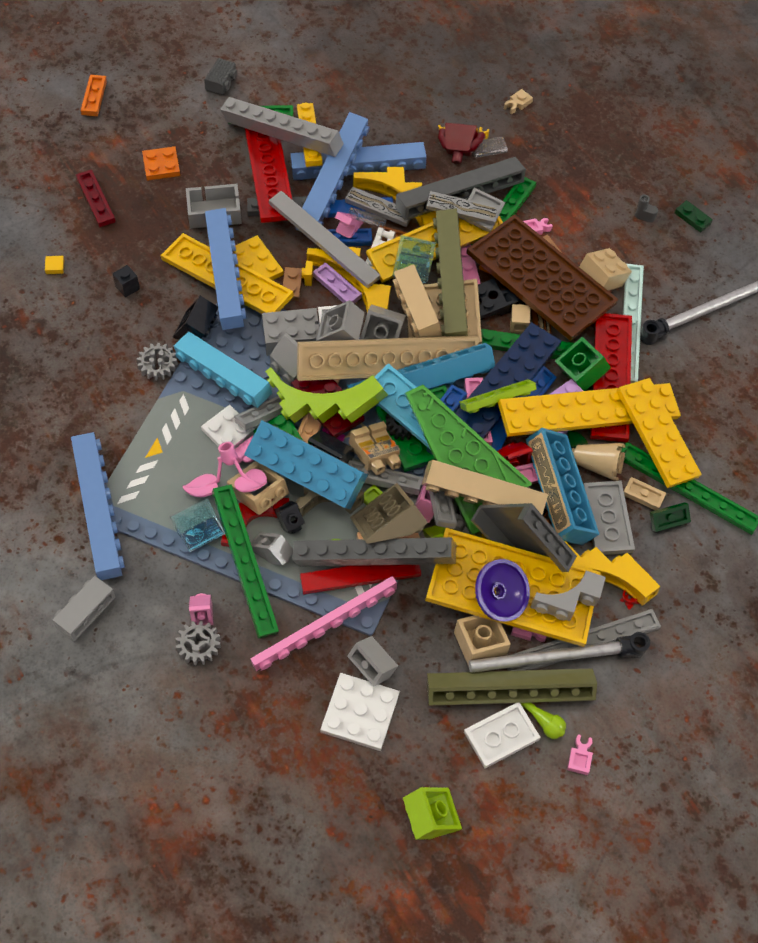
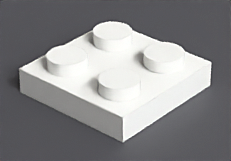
[201,405,255,448]

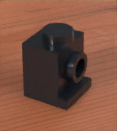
[274,501,305,533]

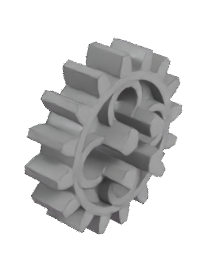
[137,343,178,381]

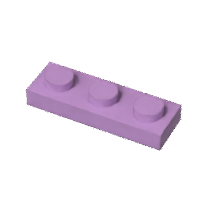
[313,262,362,303]

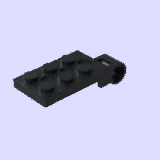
[478,278,525,320]

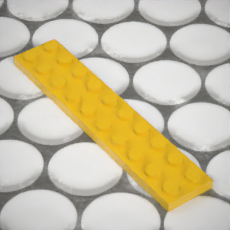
[498,383,681,437]

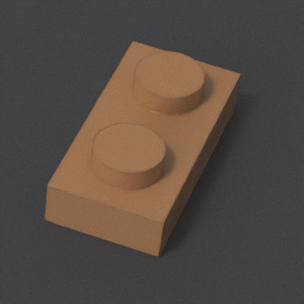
[283,267,302,301]

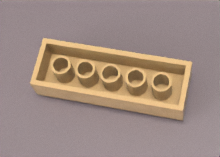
[422,460,548,514]

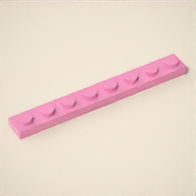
[251,576,397,671]

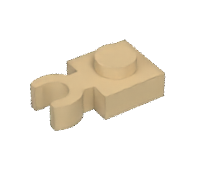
[504,89,533,114]

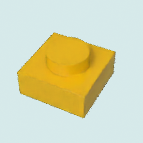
[301,261,314,286]

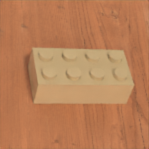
[393,264,442,338]

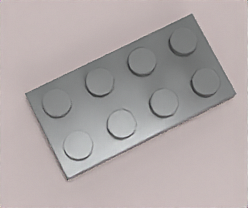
[583,481,635,555]

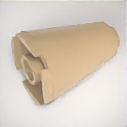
[572,443,625,481]

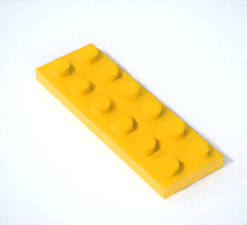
[616,378,702,488]

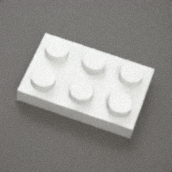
[464,703,541,768]

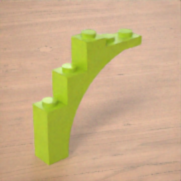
[265,367,388,423]

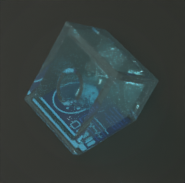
[170,498,225,552]

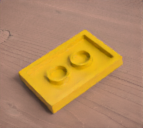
[233,235,284,280]

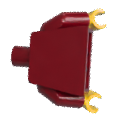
[438,123,489,164]

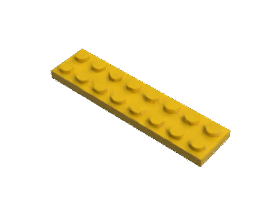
[366,216,503,283]
[161,233,294,314]

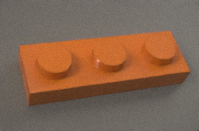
[81,75,107,116]

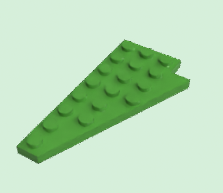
[404,385,532,535]

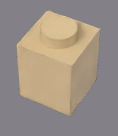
[510,304,530,333]

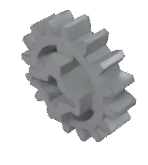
[176,620,221,666]

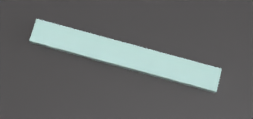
[623,264,644,383]

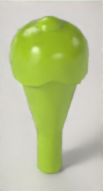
[520,702,566,739]

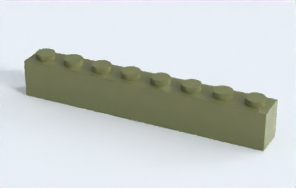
[433,208,468,337]
[427,668,597,706]

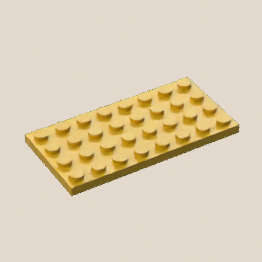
[425,528,601,647]

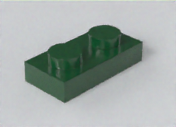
[675,200,713,233]
[650,502,691,532]

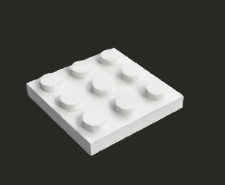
[320,673,400,751]

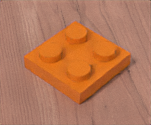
[142,146,180,180]

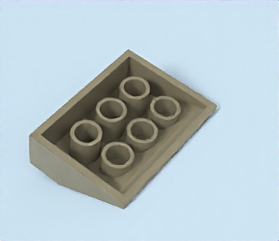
[350,483,428,544]

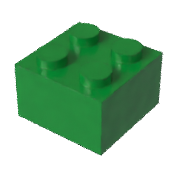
[555,337,611,391]

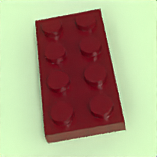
[291,379,365,438]

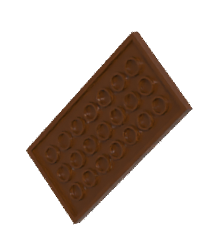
[466,214,619,341]

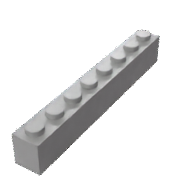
[220,97,343,157]

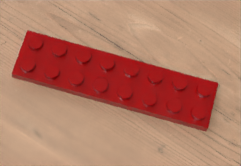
[245,128,292,223]
[590,313,632,442]

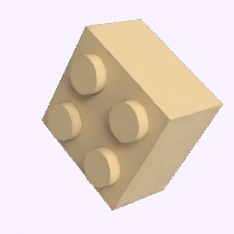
[579,248,632,291]
[454,615,511,666]

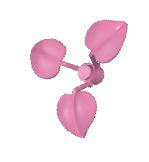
[183,435,267,498]

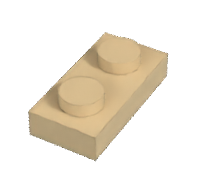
[624,477,666,510]

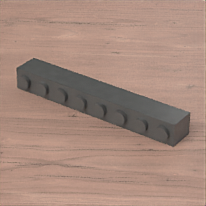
[395,157,526,220]
[293,537,457,567]

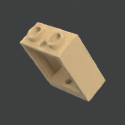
[227,461,289,515]

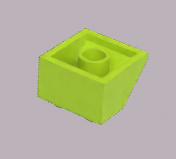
[403,787,462,840]

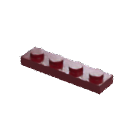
[76,169,116,228]

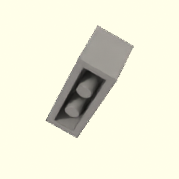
[53,576,116,642]

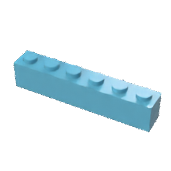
[174,332,272,408]

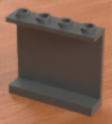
[471,503,577,572]

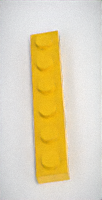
[297,103,323,167]

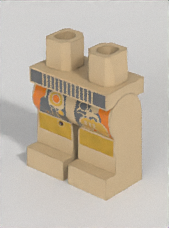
[349,421,401,475]

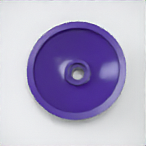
[475,559,530,622]

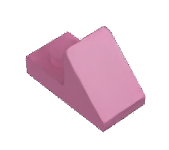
[335,211,364,238]

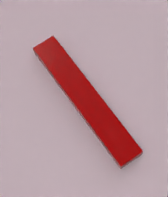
[300,565,422,595]

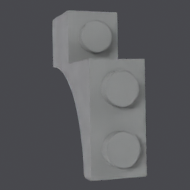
[530,570,606,621]

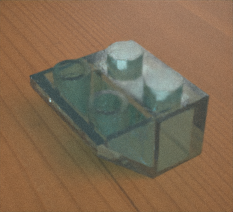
[392,235,436,283]

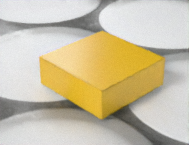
[45,256,64,274]

